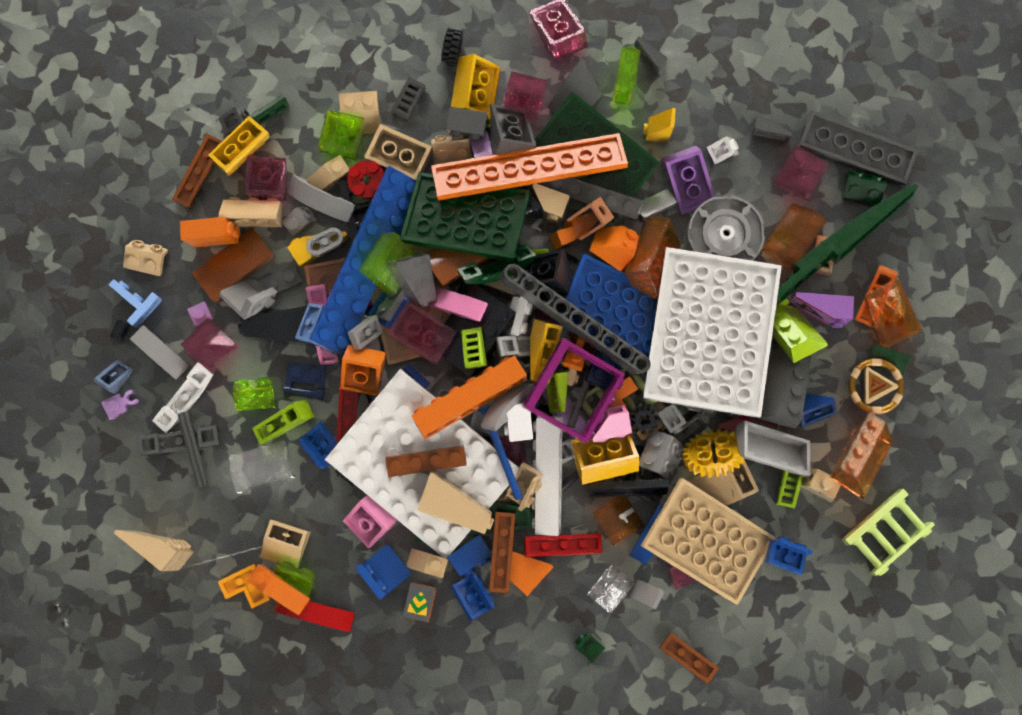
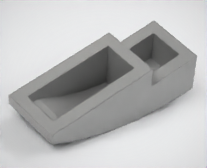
[130,325,190,380]
[629,579,665,610]

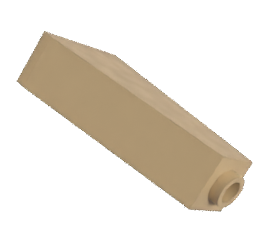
[417,471,494,534]

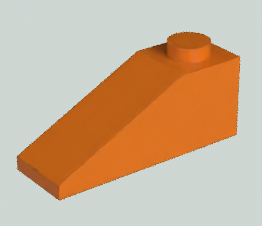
[855,265,898,327]
[247,564,310,615]

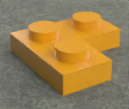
[218,564,271,608]

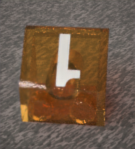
[592,496,645,546]

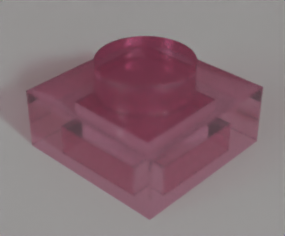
[668,568,694,590]

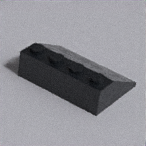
[429,284,516,377]

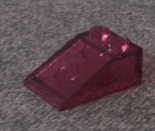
[529,0,588,61]
[387,301,457,365]

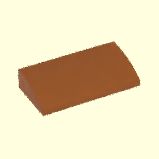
[192,227,275,303]
[425,248,491,288]

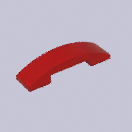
[274,601,355,632]

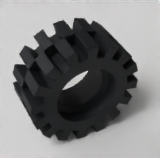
[441,28,463,65]

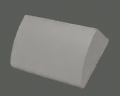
[736,421,811,477]

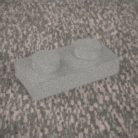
[347,315,383,350]

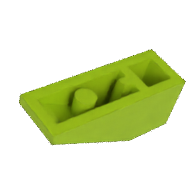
[252,399,315,445]

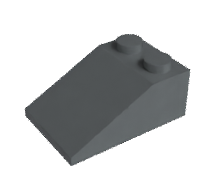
[490,104,537,155]

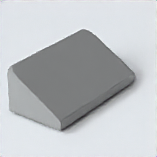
[640,189,677,221]

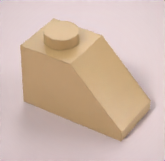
[406,548,449,578]

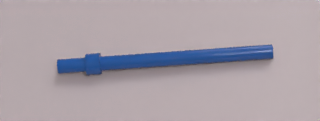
[478,404,523,501]

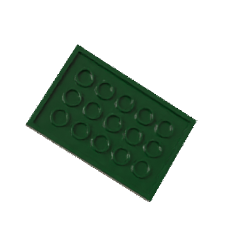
[535,92,661,222]
[400,172,531,262]

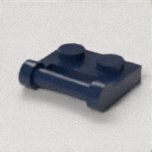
[284,362,327,400]

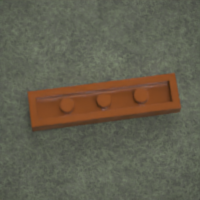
[172,134,222,209]
[385,445,467,477]
[489,512,515,593]

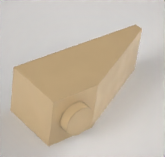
[304,155,349,205]

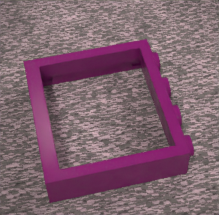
[522,338,625,443]

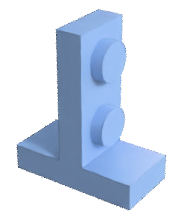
[109,279,162,328]

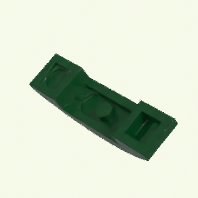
[457,244,536,284]

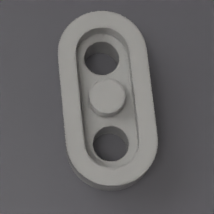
[306,228,344,257]

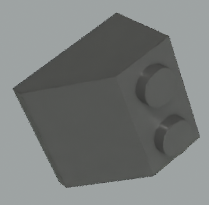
[446,107,488,141]

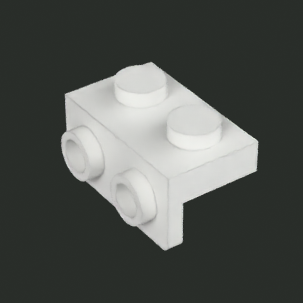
[506,297,533,337]

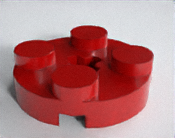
[347,160,384,199]

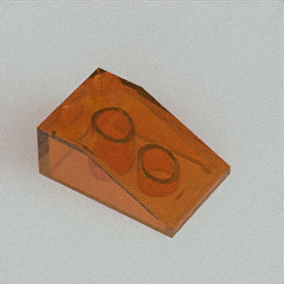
[864,278,923,347]

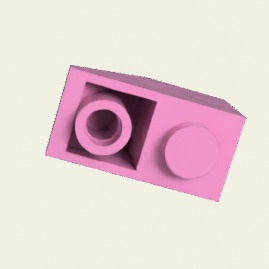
[592,405,632,442]

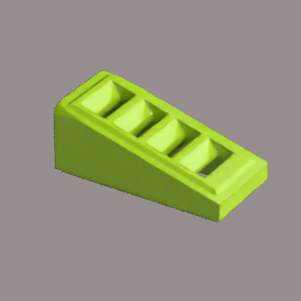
[461,327,487,370]
[546,372,568,413]
[775,470,803,509]

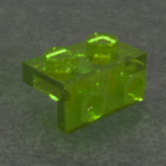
[233,377,275,411]
[275,561,315,597]

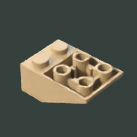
[686,459,759,506]

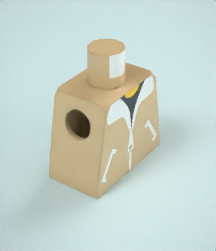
[801,468,842,503]

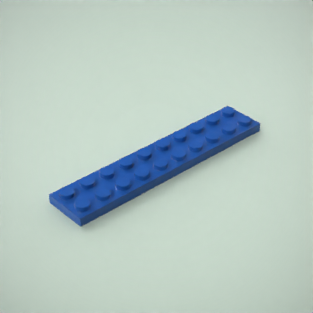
[309,166,416,356]

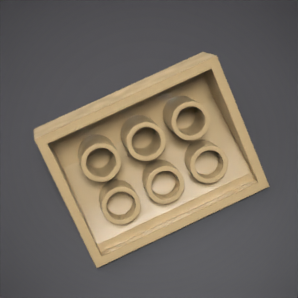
[114,530,193,571]

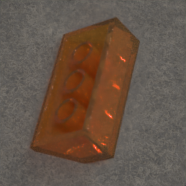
[625,217,681,299]
[830,412,893,499]

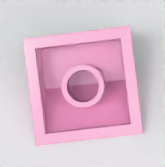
[343,495,398,549]

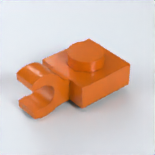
[563,337,585,371]

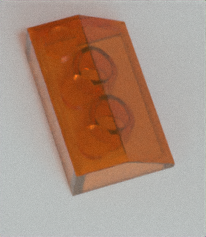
[761,203,828,270]

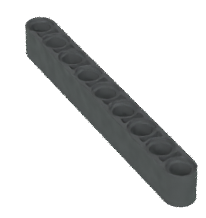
[500,264,651,375]

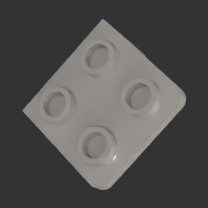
[219,281,277,320]
[639,429,685,482]

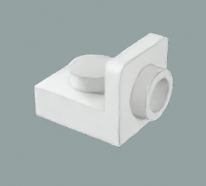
[707,136,739,164]

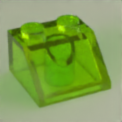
[318,109,365,160]

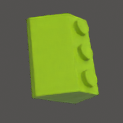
[772,304,828,363]

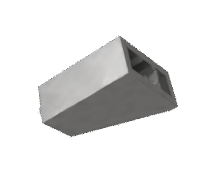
[386,254,437,307]

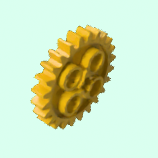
[682,429,744,478]

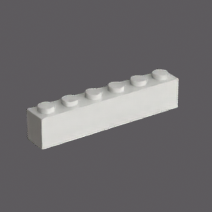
[532,416,563,536]

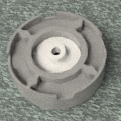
[686,195,765,261]

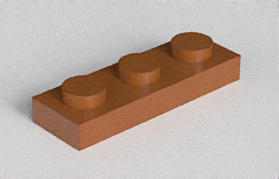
[659,632,719,684]

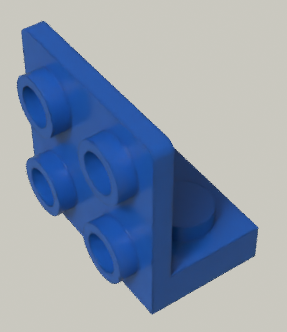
[355,544,411,600]

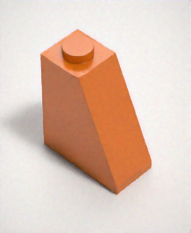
[510,551,553,596]

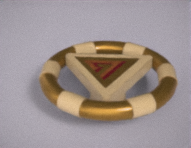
[848,359,904,414]

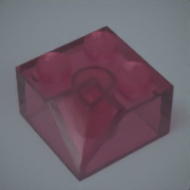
[774,145,829,201]
[245,156,287,201]
[180,318,239,374]

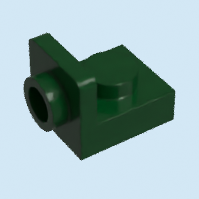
[574,632,605,663]

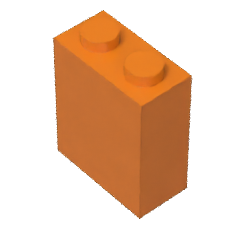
[180,217,240,248]

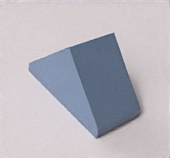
[93,359,133,394]

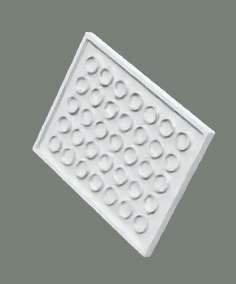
[643,247,782,418]
[325,369,519,559]

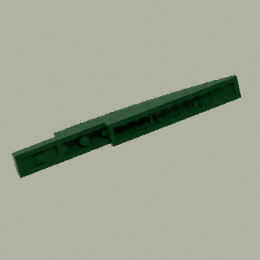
[773,184,918,306]

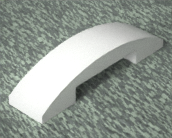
[152,362,213,433]

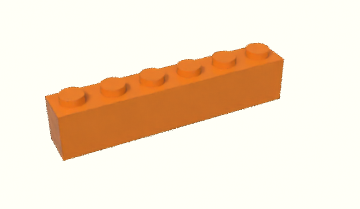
[411,355,527,440]

